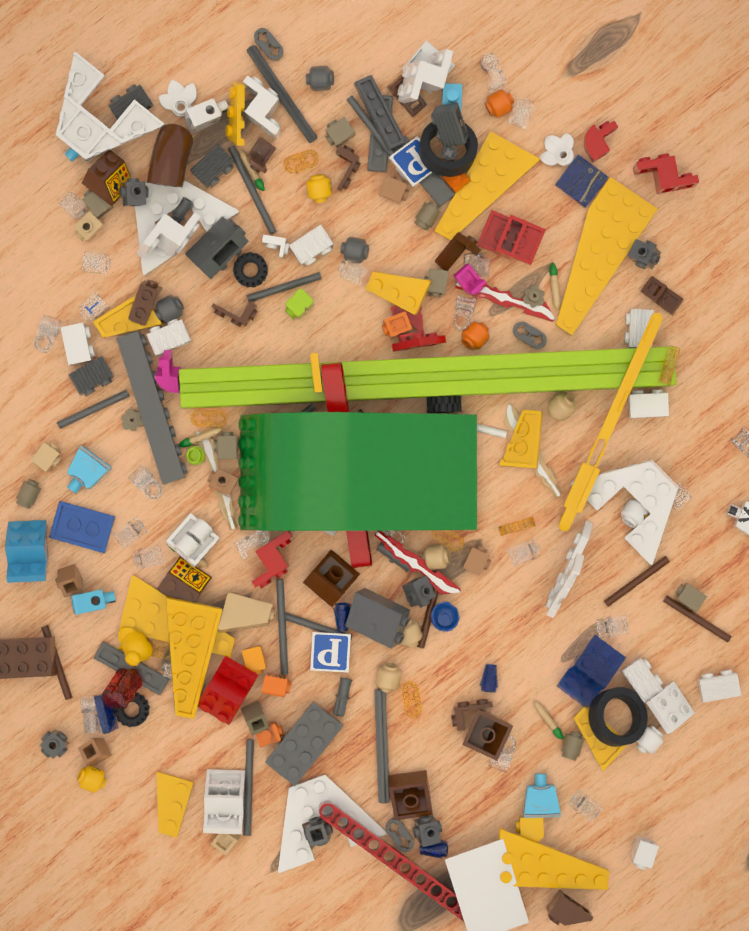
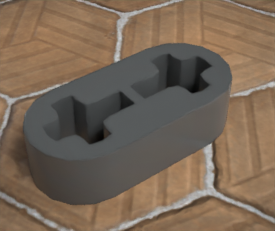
[254,28,284,61]
[513,322,547,349]
[386,818,414,852]

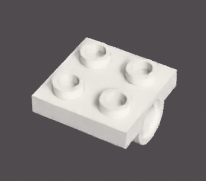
[165,513,219,567]
[646,681,695,734]

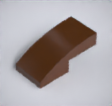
[641,276,684,316]

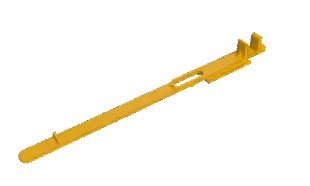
[559,312,663,531]

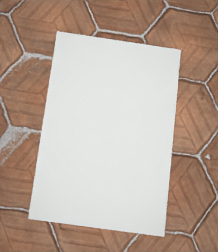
[445,839,529,931]

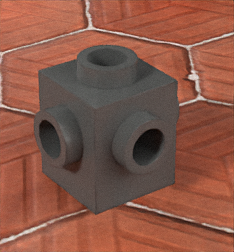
[119,178,148,207]
[628,239,661,270]
[402,576,436,608]
[40,730,69,759]
[413,815,442,847]
[304,817,333,847]

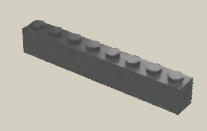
[116,331,188,485]

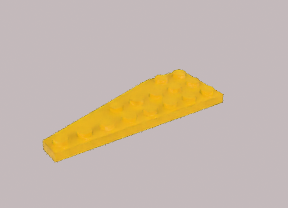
[556,177,657,336]

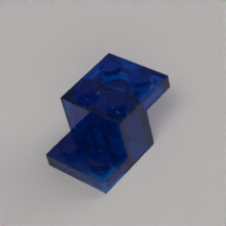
[556,635,626,708]

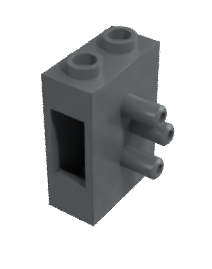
[185,216,249,279]
[345,588,410,649]

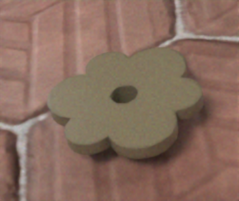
[523,286,544,308]
[121,409,143,431]

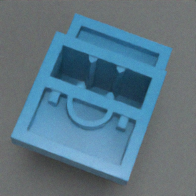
[5,520,49,583]

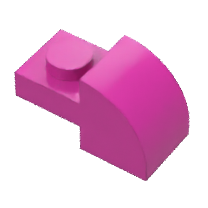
[155,350,181,393]

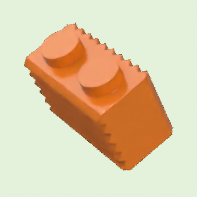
[261,672,292,697]

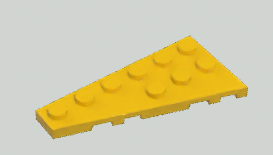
[434,131,540,241]
[119,574,235,657]
[166,597,222,719]
[498,827,609,890]

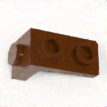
[247,137,276,173]
[336,145,361,192]
[435,232,481,271]
[128,279,162,325]
[212,301,258,327]
[451,699,493,731]

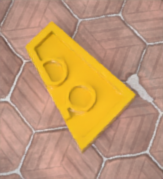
[225,81,245,146]
[365,271,432,315]
[93,295,162,338]
[499,410,543,469]
[573,704,627,771]
[156,771,194,838]

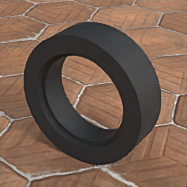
[418,122,478,177]
[588,687,648,747]

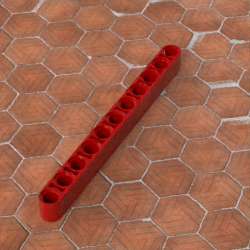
[321,362,372,568]
[318,801,464,922]

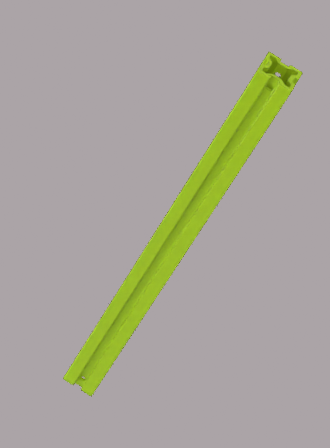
[179,346,677,409]

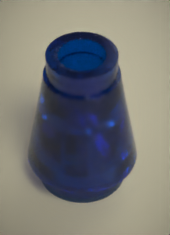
[333,602,351,632]
[479,664,498,693]
[420,839,448,859]

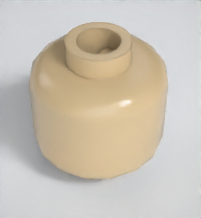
[548,392,576,421]
[421,544,451,570]
[401,618,423,648]
[375,663,402,693]

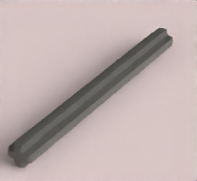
[247,45,317,143]
[374,689,390,804]

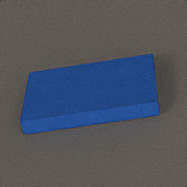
[49,501,115,553]

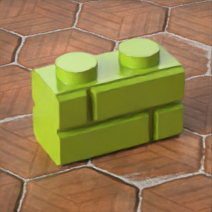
[285,288,314,320]

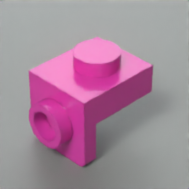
[453,263,486,295]

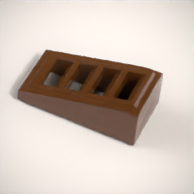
[387,75,427,117]

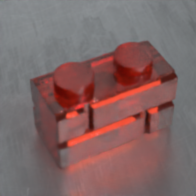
[102,668,142,708]

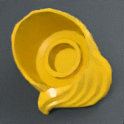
[118,627,153,666]

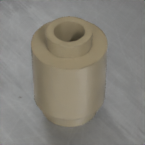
[414,201,441,231]
[16,479,41,509]
[561,731,584,761]

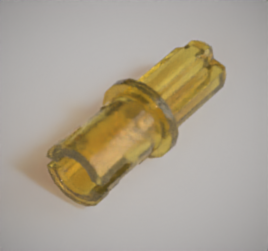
[658,346,680,385]

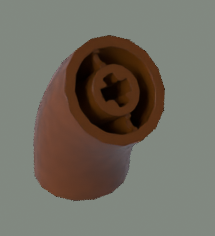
[147,124,193,188]

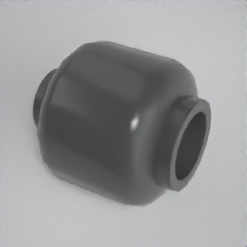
[306,66,334,91]
[340,237,369,263]
[155,295,184,323]

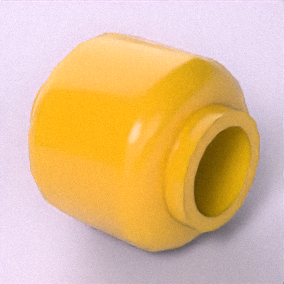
[306,174,332,203]
[77,765,107,793]

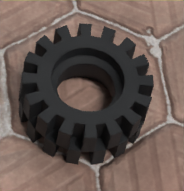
[233,252,268,288]
[427,396,462,413]
[114,691,150,727]

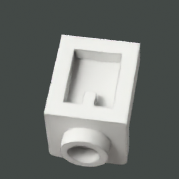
[262,234,289,258]

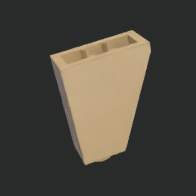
[218,592,275,633]

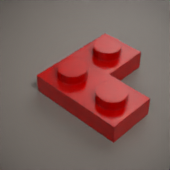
[392,332,446,352]

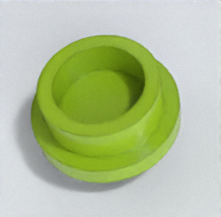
[186,446,205,465]

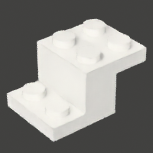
[397,49,453,103]
[243,75,281,140]
[136,212,200,258]
[203,769,245,834]

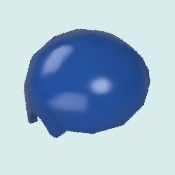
[430,602,460,632]

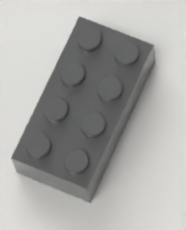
[265,701,344,786]

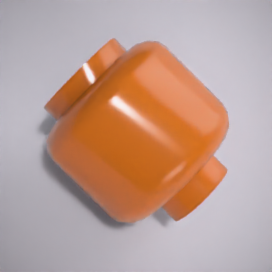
[485,90,514,118]
[461,322,490,350]

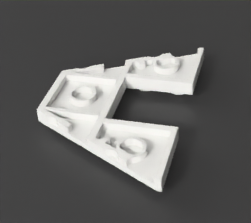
[56,51,165,160]
[133,180,240,276]
[570,459,679,565]
[545,520,593,618]
[278,774,387,873]

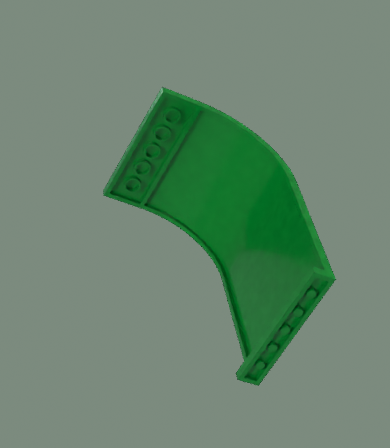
[238,412,477,531]

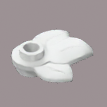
[159,80,197,117]
[539,133,574,166]

